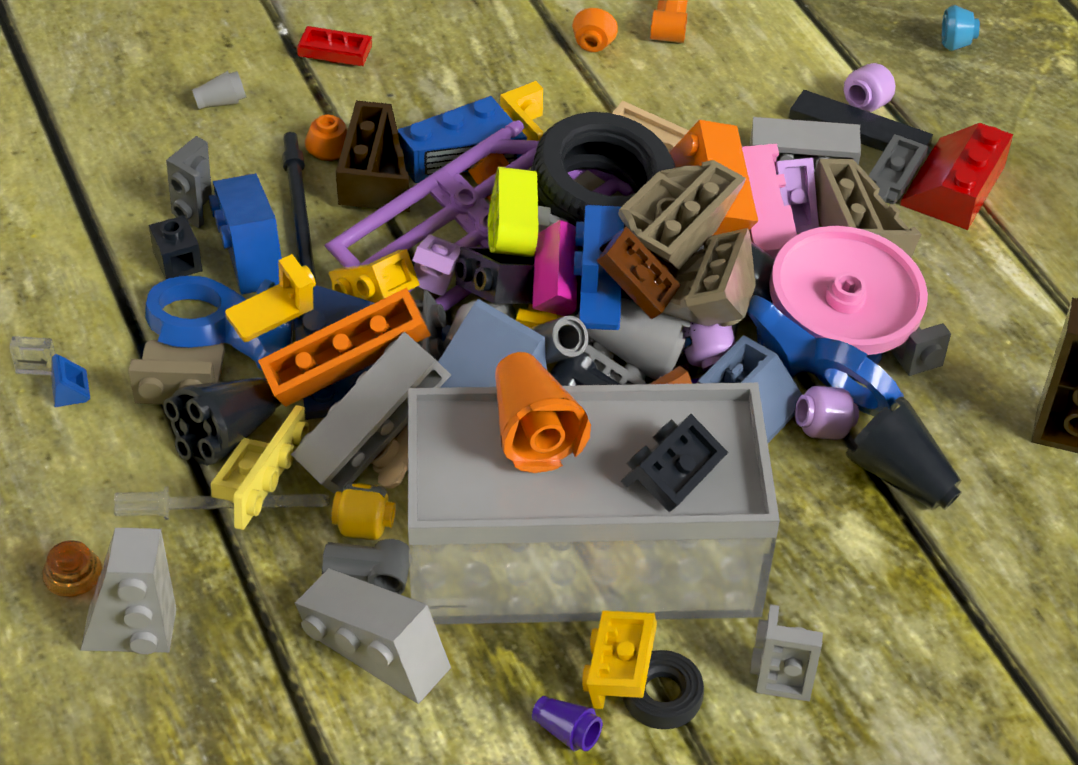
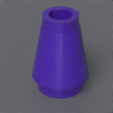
[532,696,603,751]

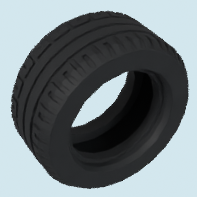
[531,112,675,248]

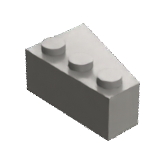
[80,528,176,654]
[295,568,451,704]

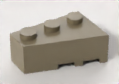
[814,159,922,258]

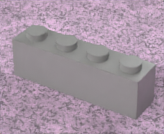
[291,332,451,494]

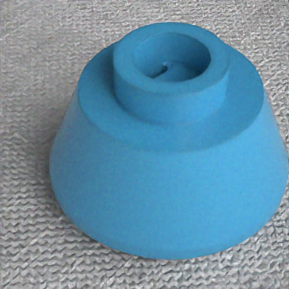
[942,5,980,51]

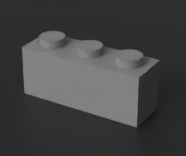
[749,117,861,172]

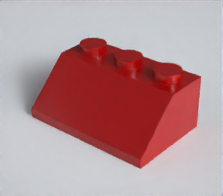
[900,123,1013,230]

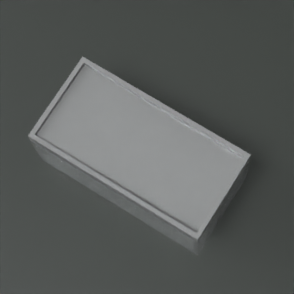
[408,382,780,625]

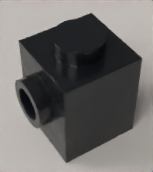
[149,215,203,280]

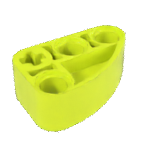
[488,167,538,258]

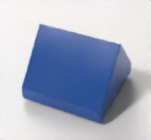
[51,354,90,407]

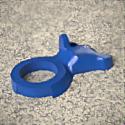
[145,276,295,370]
[747,295,904,417]

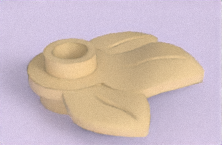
[371,425,408,489]

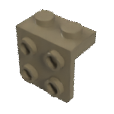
[129,340,225,405]

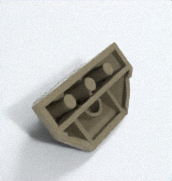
[618,160,746,269]
[662,228,756,327]

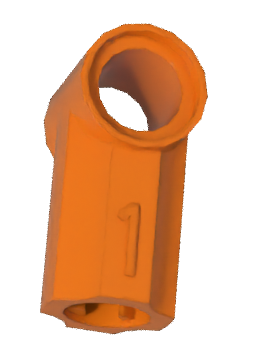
[650,0,688,43]

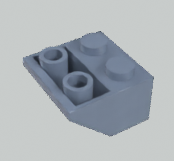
[697,335,802,443]

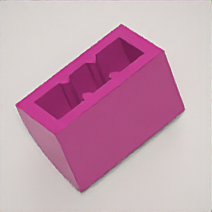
[532,220,579,316]

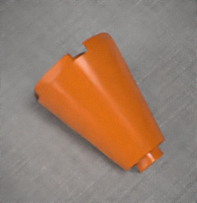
[495,352,591,473]

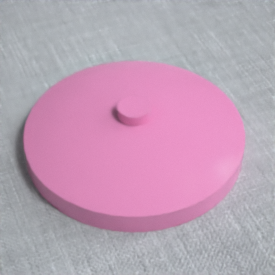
[769,226,928,355]

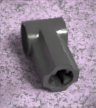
[322,539,412,595]

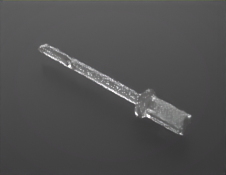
[114,486,330,520]

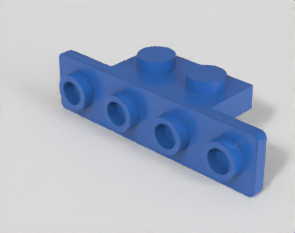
[574,205,624,330]

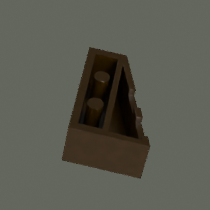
[336,100,410,212]

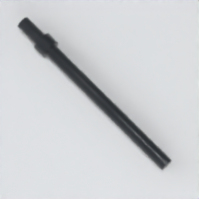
[282,132,317,285]

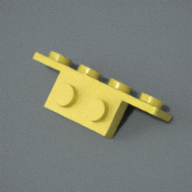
[211,405,309,530]

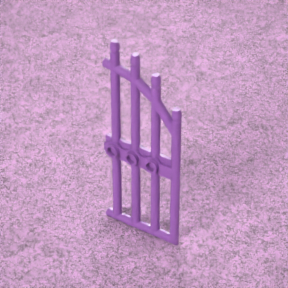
[324,120,635,311]

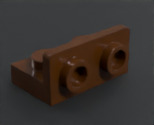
[596,226,681,320]

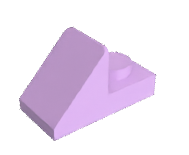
[775,158,819,233]
[412,234,461,295]

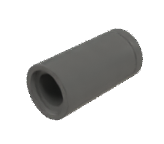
[530,316,589,364]

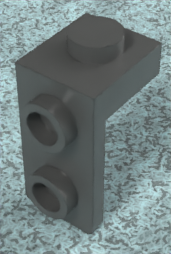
[890,323,951,376]

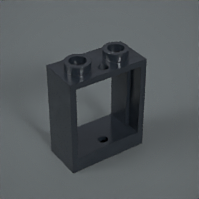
[455,247,534,304]

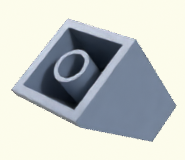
[438,299,547,388]

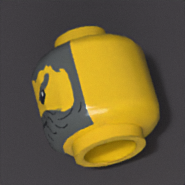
[332,482,396,540]

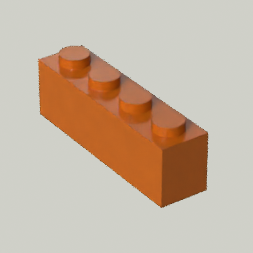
[258,287,431,407]

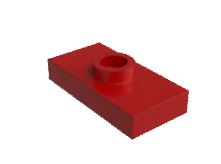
[297,26,372,66]

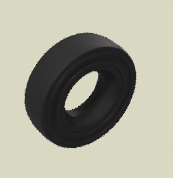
[623,650,704,729]

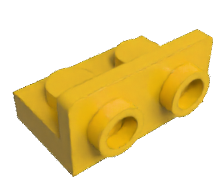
[582,610,657,709]

